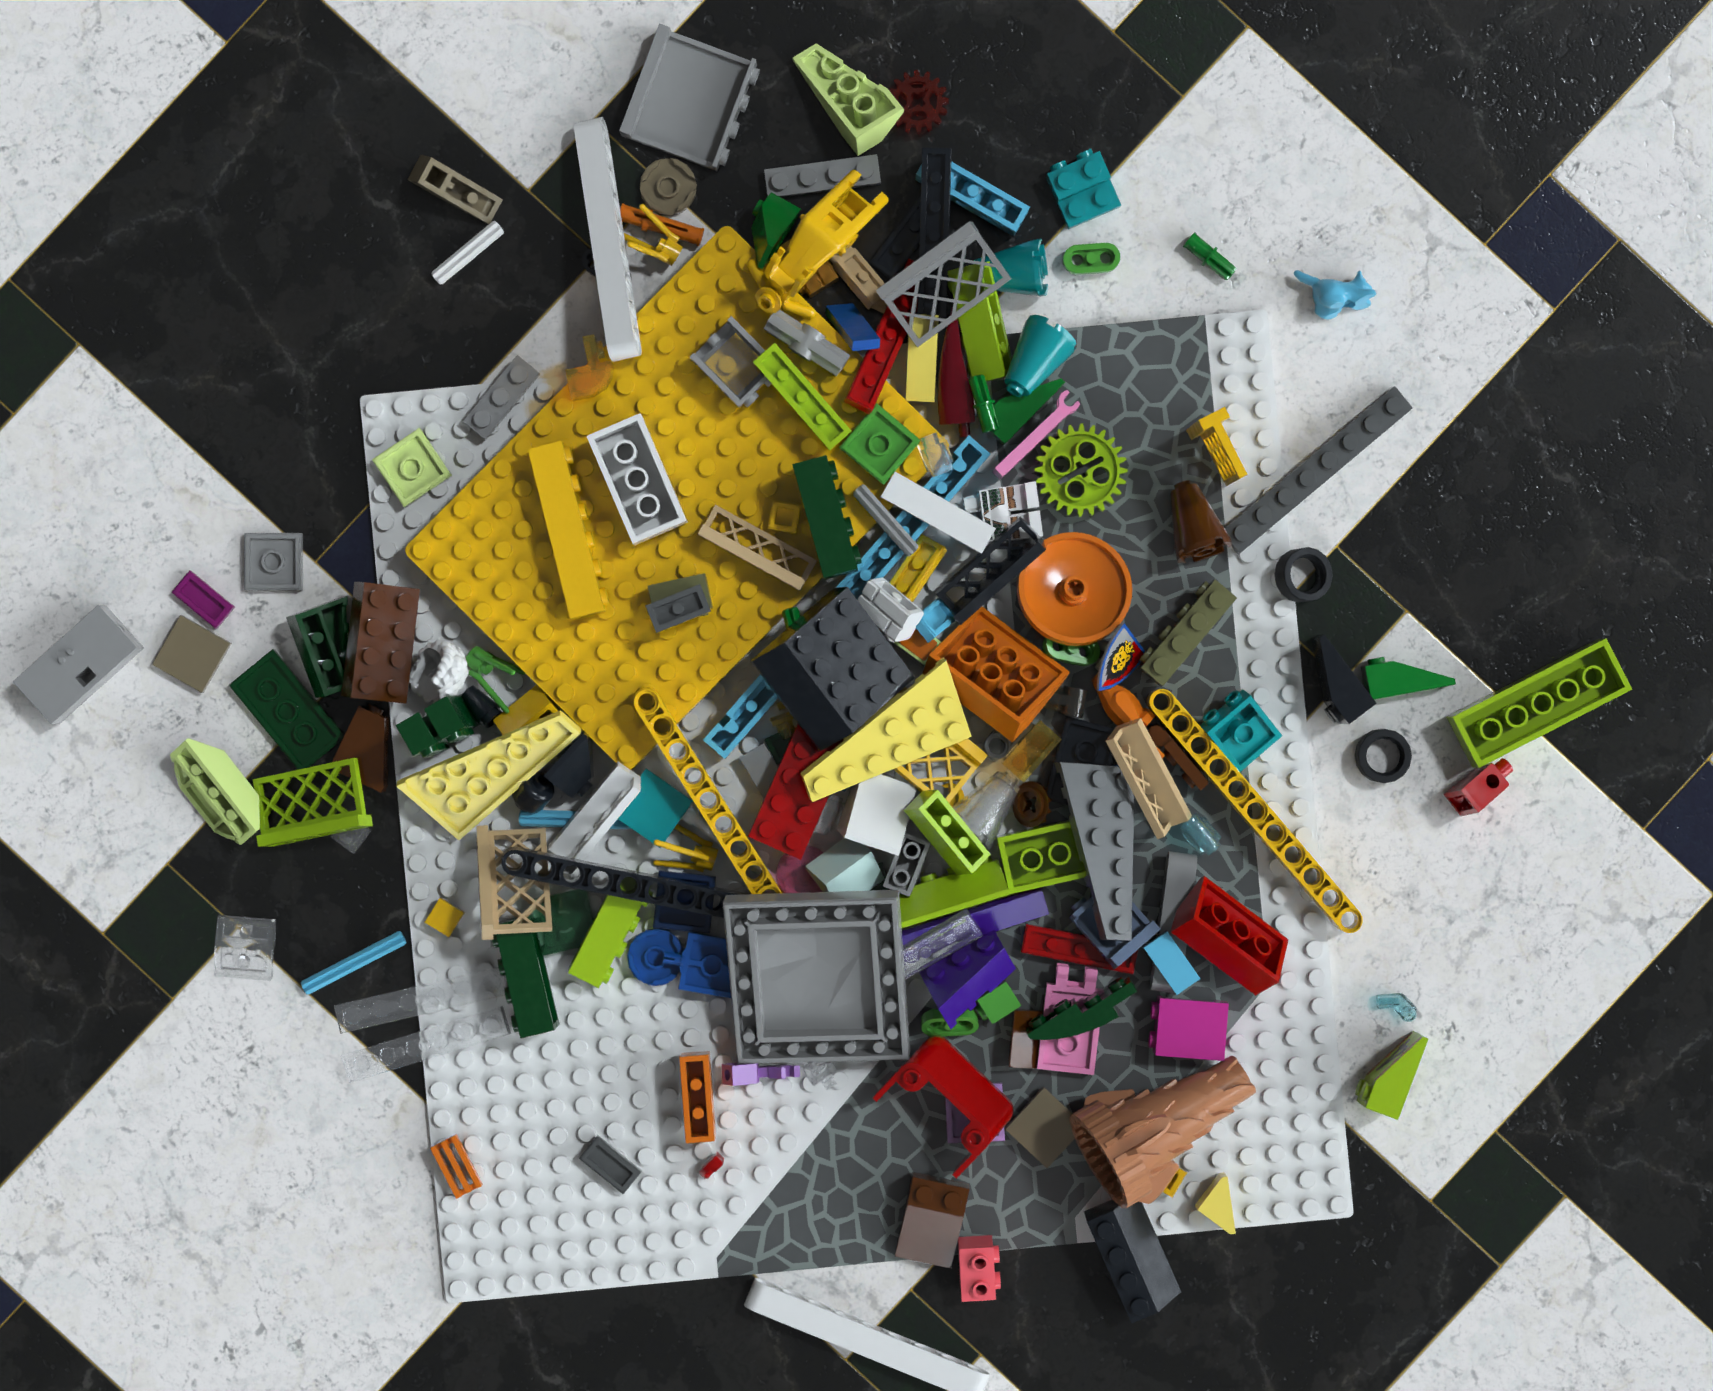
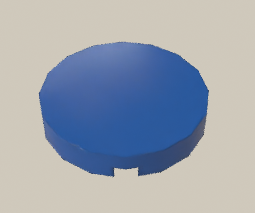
[627,928,684,986]

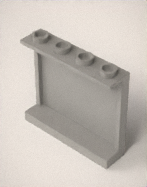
[619,23,760,171]

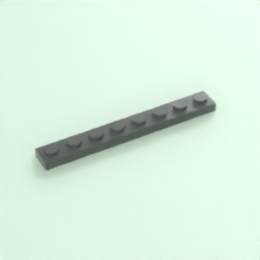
[1225,386,1413,554]

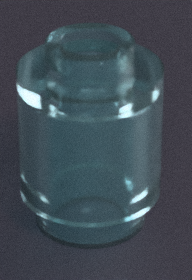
[1179,813,1221,856]

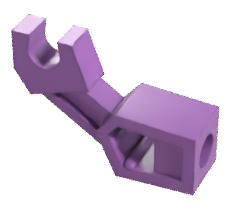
[722,1062,800,1086]

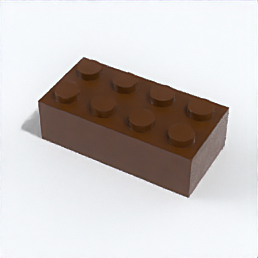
[341,582,420,704]

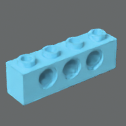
[915,162,1030,236]

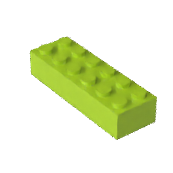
[1446,638,1632,768]

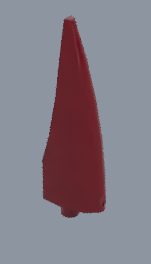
[938,307,975,437]

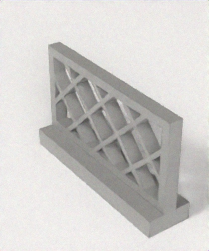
[876,221,1012,347]

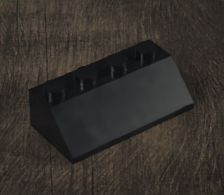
[1084,1200,1181,1323]

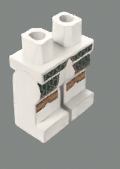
[962,481,1043,543]

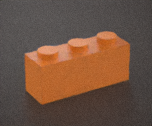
[679,1051,716,1143]

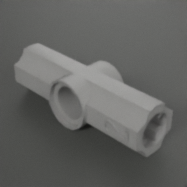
[764,310,850,377]

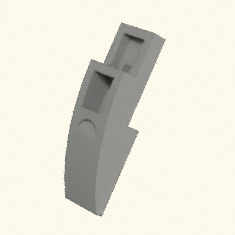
[883,783,949,897]

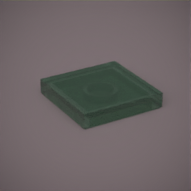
[532,889,593,956]

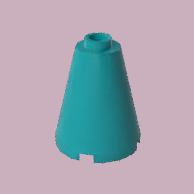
[974,239,1048,297]
[1004,314,1077,397]

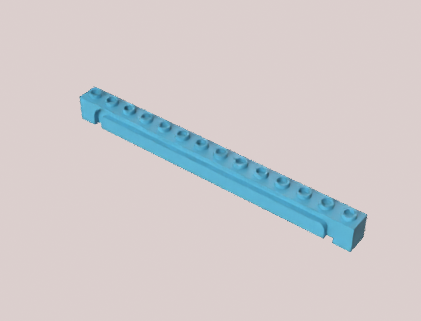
[703,435,990,759]

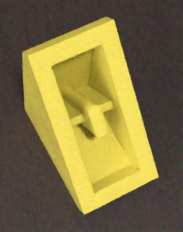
[1194,1172,1236,1234]

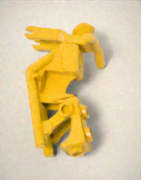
[747,170,889,319]

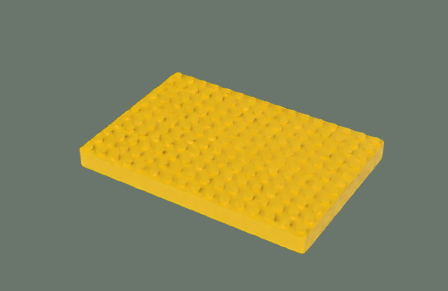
[405,226,949,770]

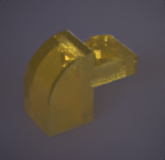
[565,334,614,401]

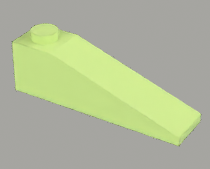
[792,44,904,156]

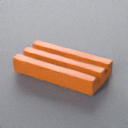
[430,1134,483,1199]

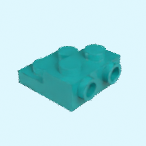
[1046,149,1121,229]
[1200,689,1283,772]

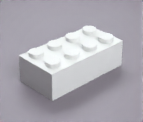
[587,413,688,545]

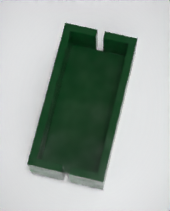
[792,455,862,580]
[395,696,479,758]
[492,913,560,1038]

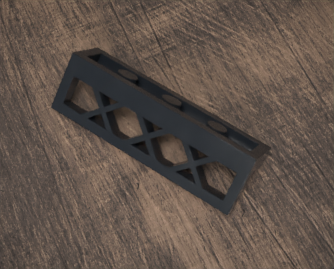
[935,516,1046,625]

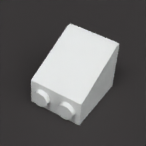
[836,772,917,856]

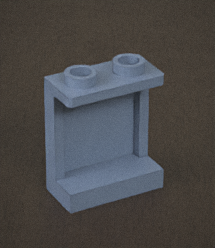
[1069,897,1160,969]

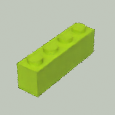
[948,261,1012,381]
[568,877,654,988]

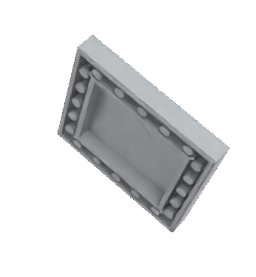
[723,890,910,1064]

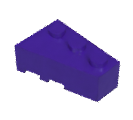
[919,930,1016,1029]

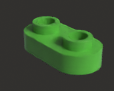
[1063,243,1120,275]
[1043,638,1100,666]
[921,1009,979,1036]

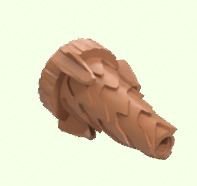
[1069,1055,1256,1209]

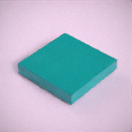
[618,768,693,848]

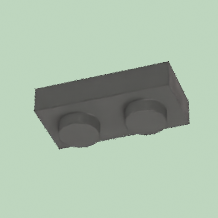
[645,584,711,633]

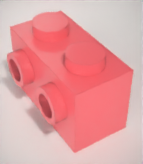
[958,1235,1001,1302]

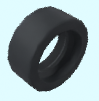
[1274,547,1333,603]
[1354,729,1412,783]

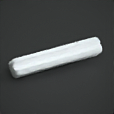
[431,221,504,285]

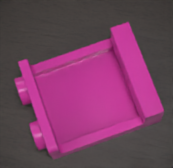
[1148,996,1229,1061]

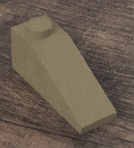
[407,155,503,224]

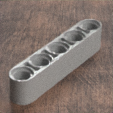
[1150,851,1197,993]

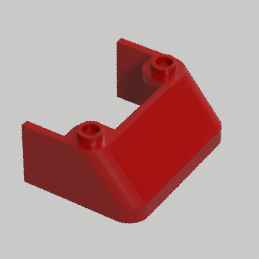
[873,1035,1014,1179]

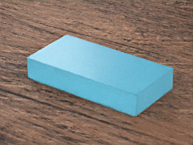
[916,597,956,643]
[1143,931,1201,995]

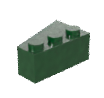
[286,596,349,698]

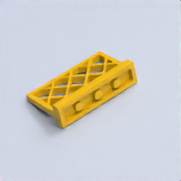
[1186,407,1248,486]
[889,687,988,803]

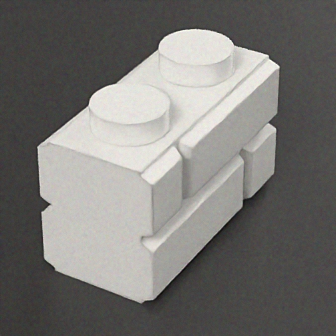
[857,577,924,642]

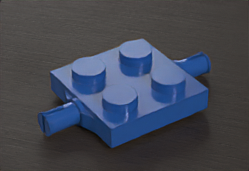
[663,932,731,998]

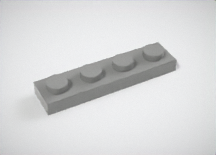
[764,154,881,198]

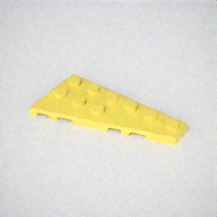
[800,657,972,802]
[396,710,581,840]

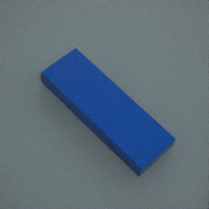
[825,303,880,351]

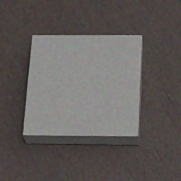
[244,533,303,590]

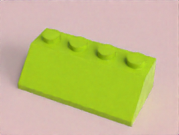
[899,855,1010,928]

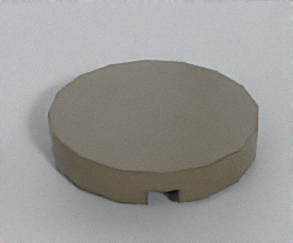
[640,158,697,216]

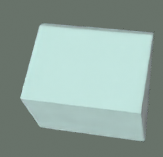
[805,838,885,892]

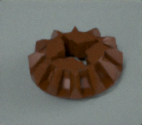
[1012,781,1052,827]

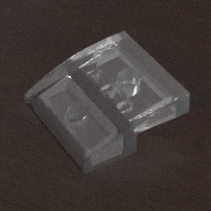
[214,915,276,981]

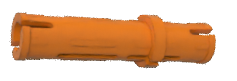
[620,203,704,246]

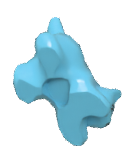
[1294,270,1376,320]

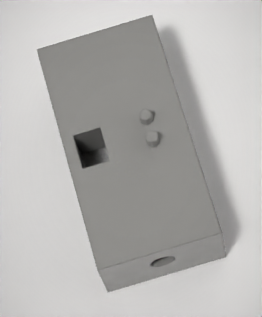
[13,605,144,724]

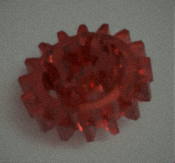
[889,70,949,134]

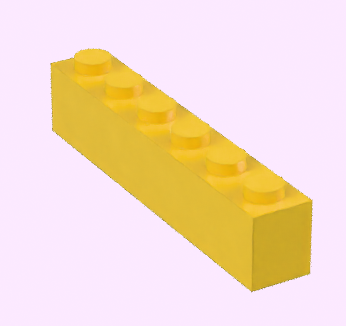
[527,441,609,619]

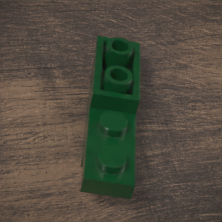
[1026,977,1137,1040]

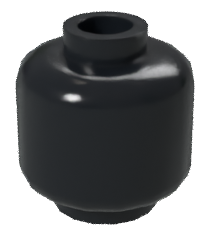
[512,771,555,813]

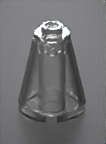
[952,771,1019,851]

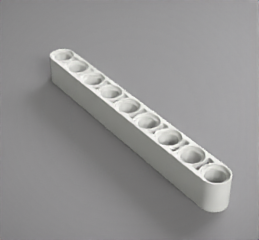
[574,117,642,362]
[744,1278,990,1391]

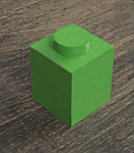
[975,980,1021,1024]

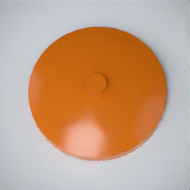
[1017,532,1132,646]

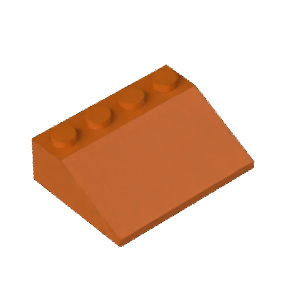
[922,607,1070,742]

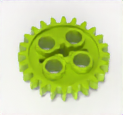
[1034,423,1128,517]

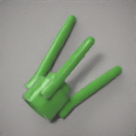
[466,646,525,714]

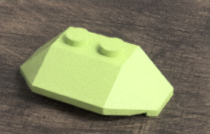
[170,738,260,845]

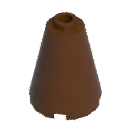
[1170,480,1232,564]

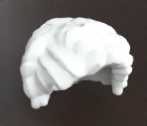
[409,640,469,703]

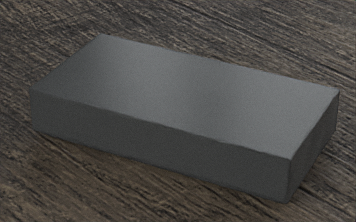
[579,1135,642,1194]

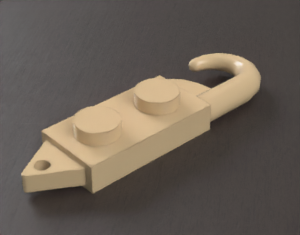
[829,247,887,313]

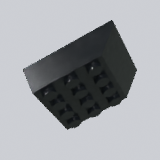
[751,587,915,751]

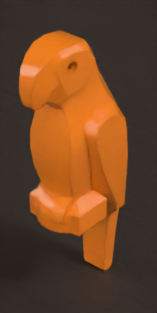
[1092,671,1165,758]

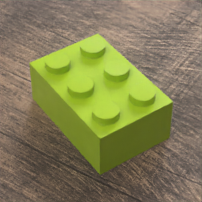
[996,820,1087,894]

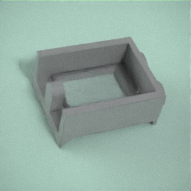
[690,316,771,408]

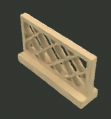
[476,825,552,940]

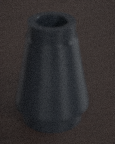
[461,685,502,728]

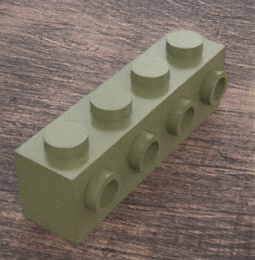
[1138,579,1237,686]

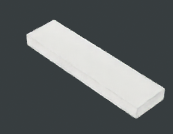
[881,472,996,554]

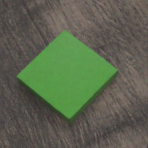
[839,403,921,485]

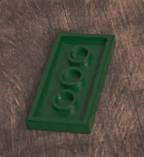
[229,649,345,770]

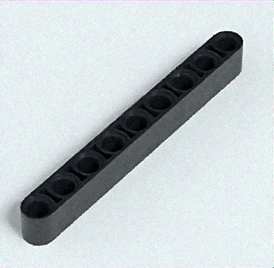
[501,847,745,918]

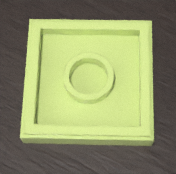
[372,428,452,507]

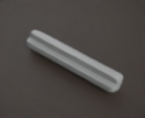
[853,484,918,556]

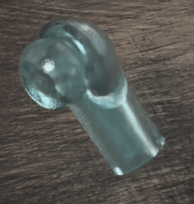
[1376,993,1417,1022]

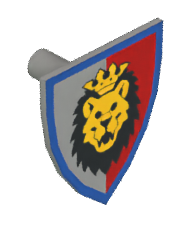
[1095,622,1145,691]

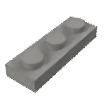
[463,355,540,440]

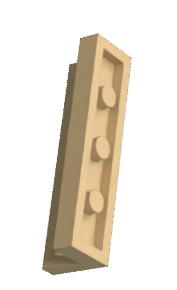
[698,505,817,591]
[1106,718,1192,839]

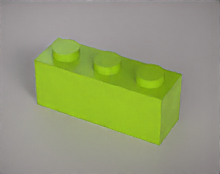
[904,789,991,875]

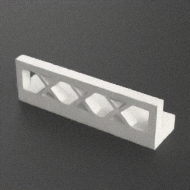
[549,761,641,875]

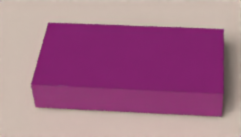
[172,570,235,629]

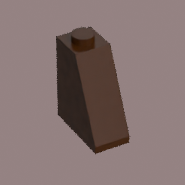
[332,703,389,793]

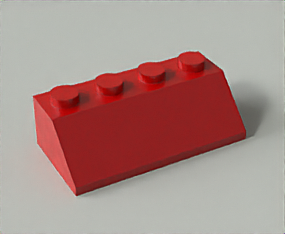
[1171,876,1289,996]

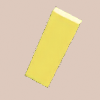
[906,314,939,402]

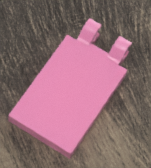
[992,390,1080,480]
[1037,963,1104,1075]

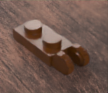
[1148,723,1208,791]

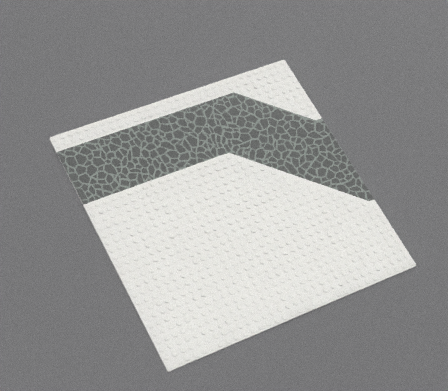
[360,310,1353,1303]

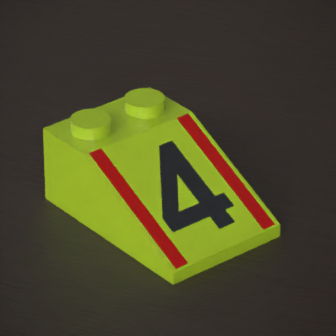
[1355,1031,1428,1120]

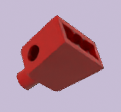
[1444,758,1513,816]

